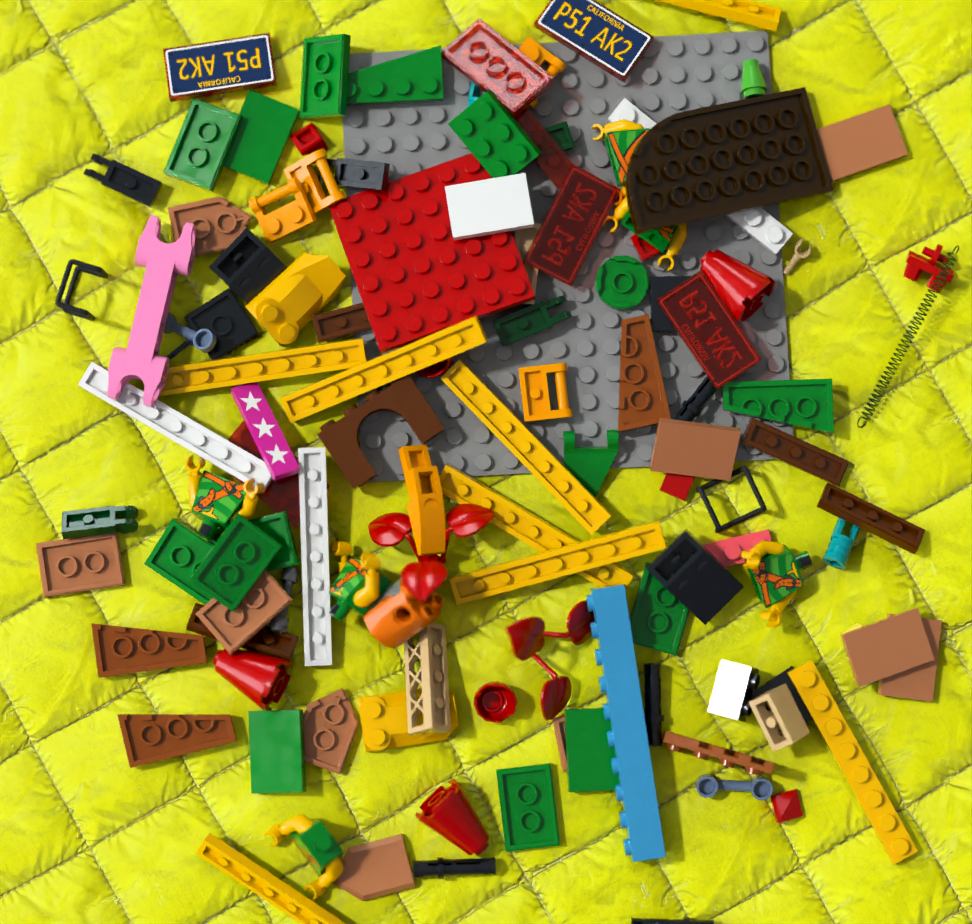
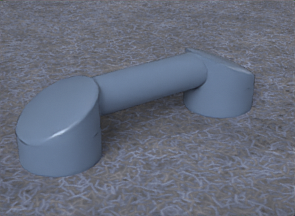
[164,312,216,353]
[696,774,773,800]

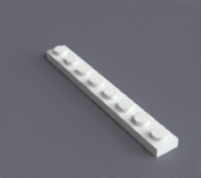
[607,98,793,255]
[78,362,272,493]
[298,447,332,666]

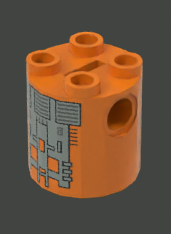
[363,579,444,649]

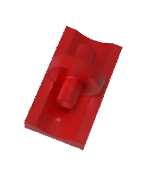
[904,244,954,292]

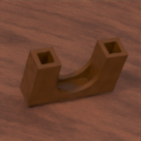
[317,374,445,490]

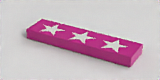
[231,382,300,481]

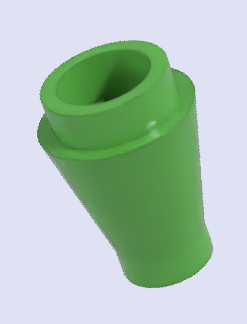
[741,59,768,99]

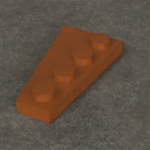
[618,314,671,432]
[91,623,208,678]
[118,714,237,768]
[662,731,774,776]

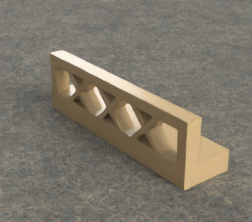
[404,623,451,735]

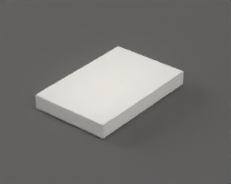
[445,173,534,241]

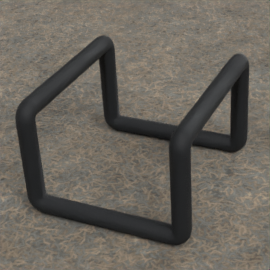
[55,259,109,321]
[696,465,767,533]

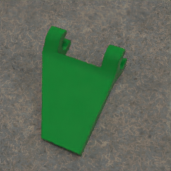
[563,430,619,497]

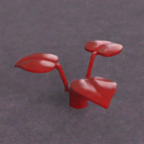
[368,504,494,603]
[506,600,595,721]

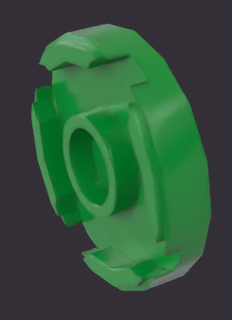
[595,255,649,310]

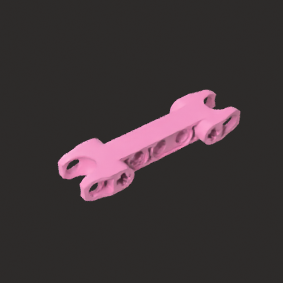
[108,215,196,408]

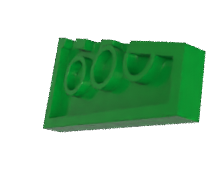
[347,45,444,106]
[722,379,834,434]

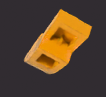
[398,444,446,556]

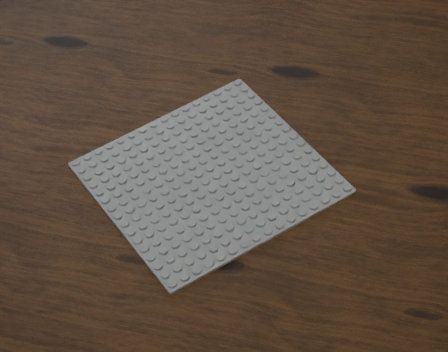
[342,31,793,482]

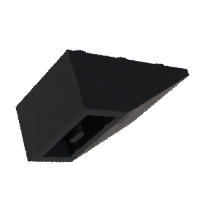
[209,228,287,304]
[646,528,744,625]

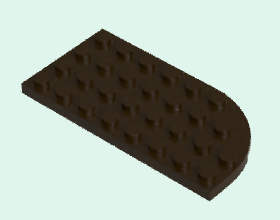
[625,87,833,234]

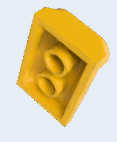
[245,252,347,347]
[358,688,459,752]

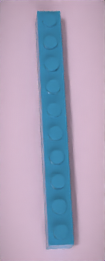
[586,584,666,862]

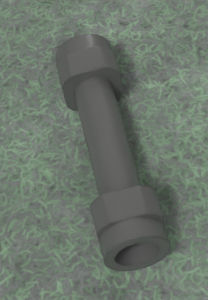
[270,567,299,634]

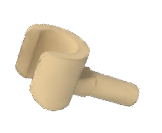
[783,238,812,275]

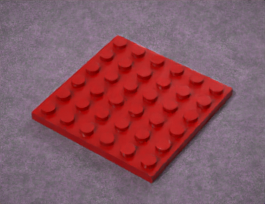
[329,153,536,354]

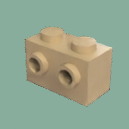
[749,683,810,752]

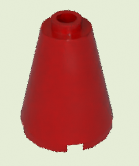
[700,250,776,322]
[213,649,293,711]
[415,779,489,855]

